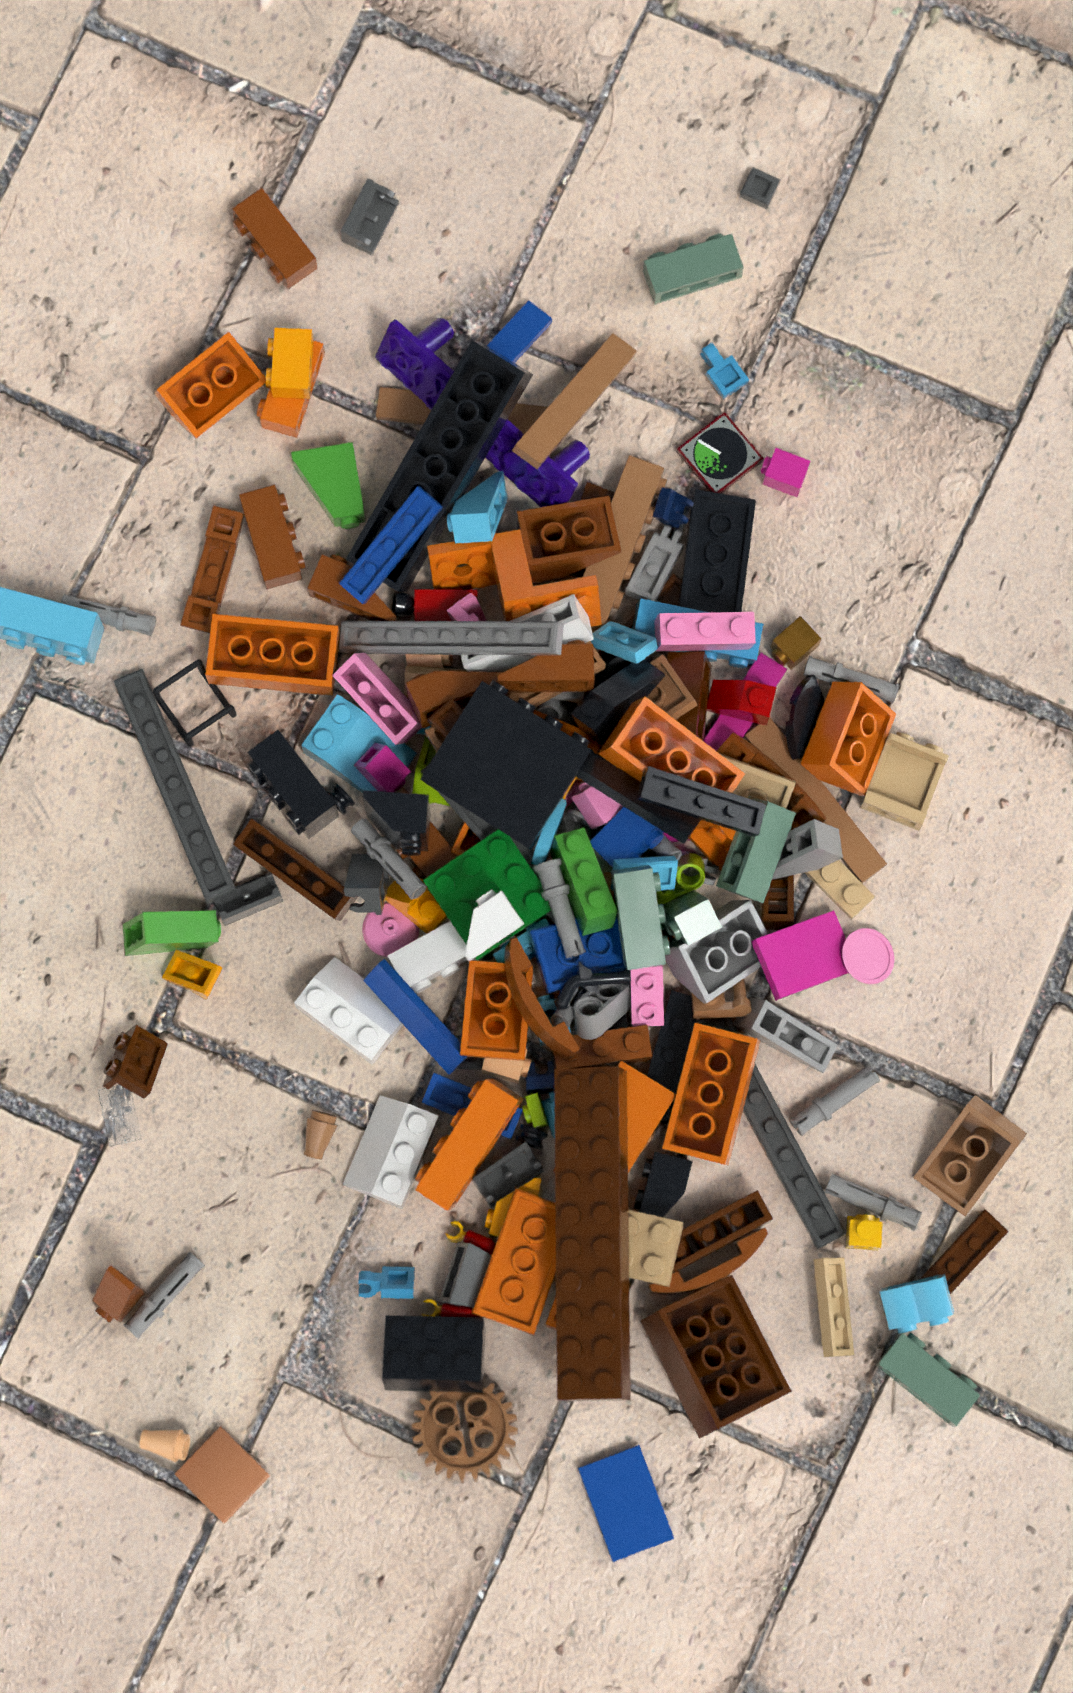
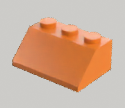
[155,332,266,439]
[801,682,896,796]

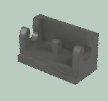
[341,179,399,256]
[344,854,390,915]
[214,872,283,926]
[473,1142,544,1208]

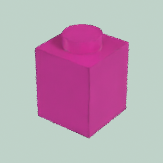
[760,448,811,497]
[354,743,411,792]

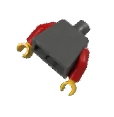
[421,1221,495,1317]

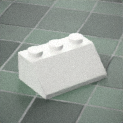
[465,890,524,961]
[294,957,403,1065]
[343,1095,439,1209]

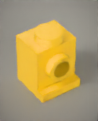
[845,1214,883,1251]

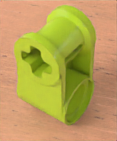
[656,853,705,904]

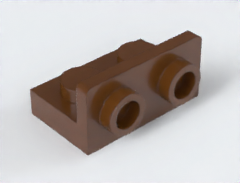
[103,1025,168,1099]

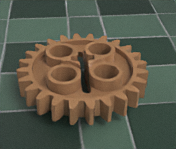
[411,1382,518,1483]

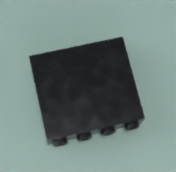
[420,680,593,850]

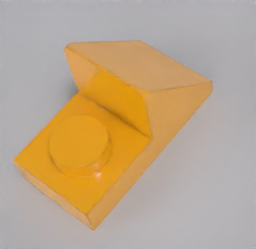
[385,878,447,934]
[162,950,222,1000]

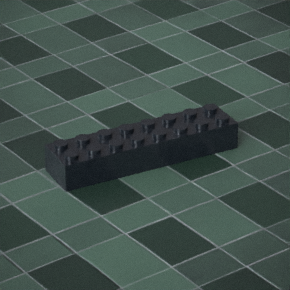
[346,340,533,592]

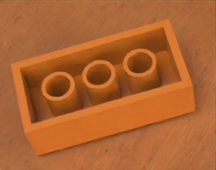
[205,614,340,696]
[598,697,745,830]
[662,1023,761,1166]
[415,1078,524,1211]

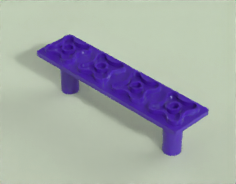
[375,318,590,507]

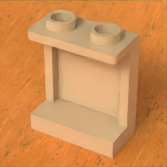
[860,732,949,831]

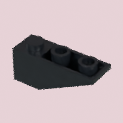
[634,1152,693,1218]

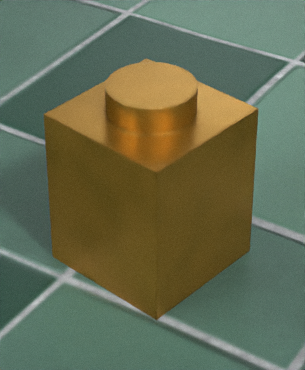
[770,616,822,670]

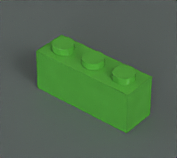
[550,828,618,936]

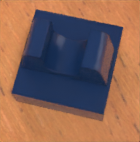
[652,487,694,528]
[526,1061,555,1095]

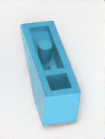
[447,471,508,543]

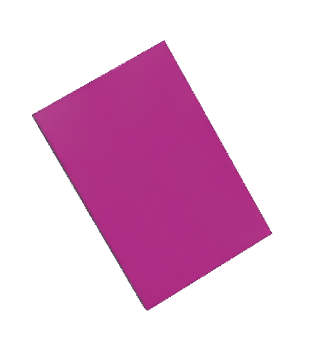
[751,910,849,1001]

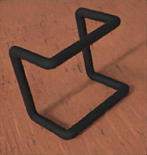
[153,659,237,747]

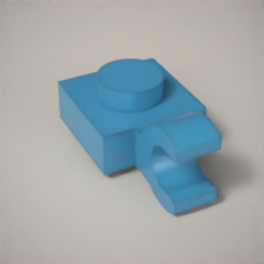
[700,342,749,399]
[358,1266,415,1299]

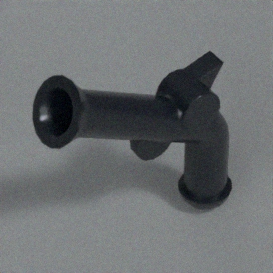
[554,961,631,1010]

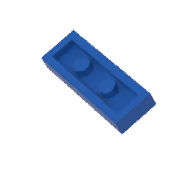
[422,1073,523,1139]

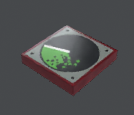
[676,412,764,494]

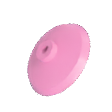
[362,902,419,957]
[842,928,894,984]

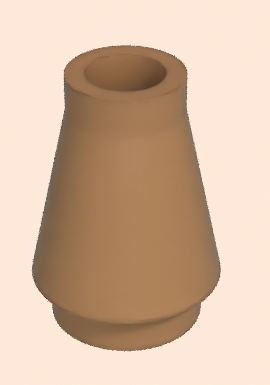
[304,1110,338,1160]

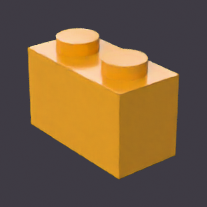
[266,327,314,399]

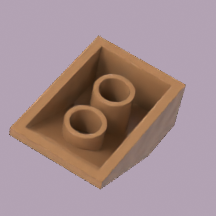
[913,1095,1027,1217]

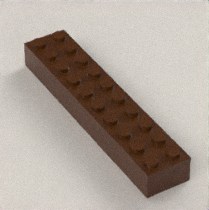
[554,1066,631,1402]

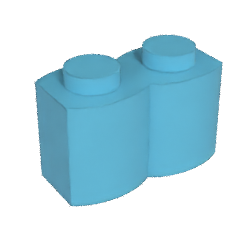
[880,1274,954,1333]

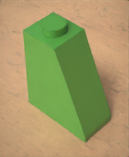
[291,442,366,529]
[123,910,221,956]

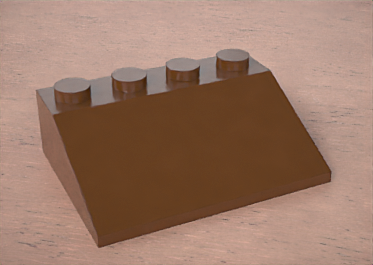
[640,1275,792,1439]

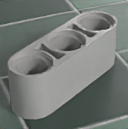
[574,983,631,1040]

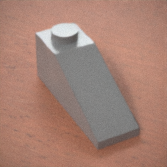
[772,819,843,879]
[733,997,838,1073]

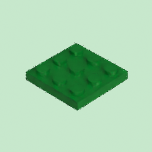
[423,829,551,960]

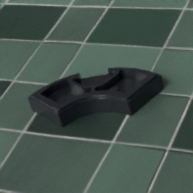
[786,675,825,760]

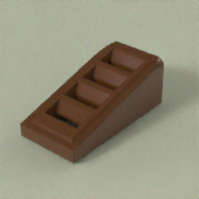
[761,875,794,930]

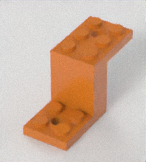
[427,529,602,627]

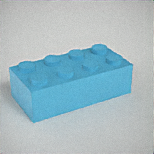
[0,587,105,665]

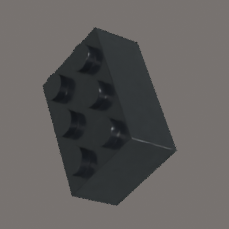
[247,730,339,839]
[382,1315,486,1393]

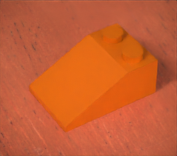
[460,960,533,1061]

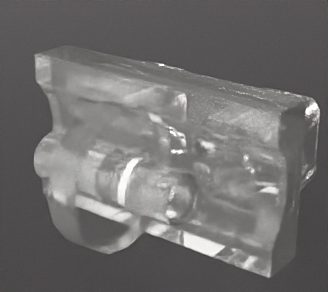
[97,1085,142,1147]

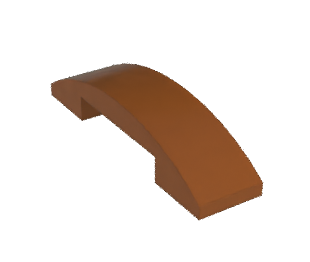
[180,505,244,634]
[717,732,827,830]
[504,937,580,1060]
[648,1228,768,1295]

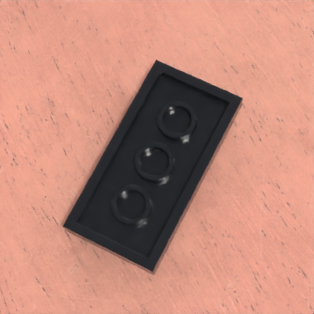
[678,489,756,613]

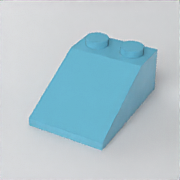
[301,694,417,793]

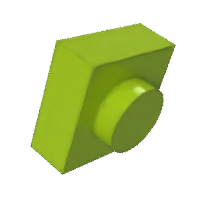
[522,1093,549,1129]

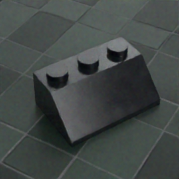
[363,790,431,856]

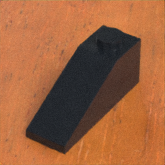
[571,659,665,746]

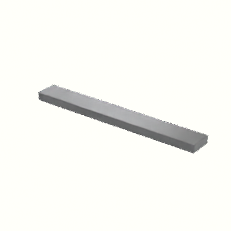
[338,621,564,655]

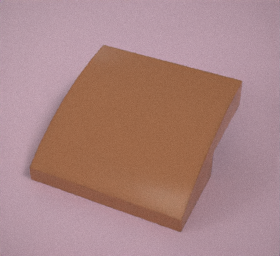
[175,1426,271,1524]

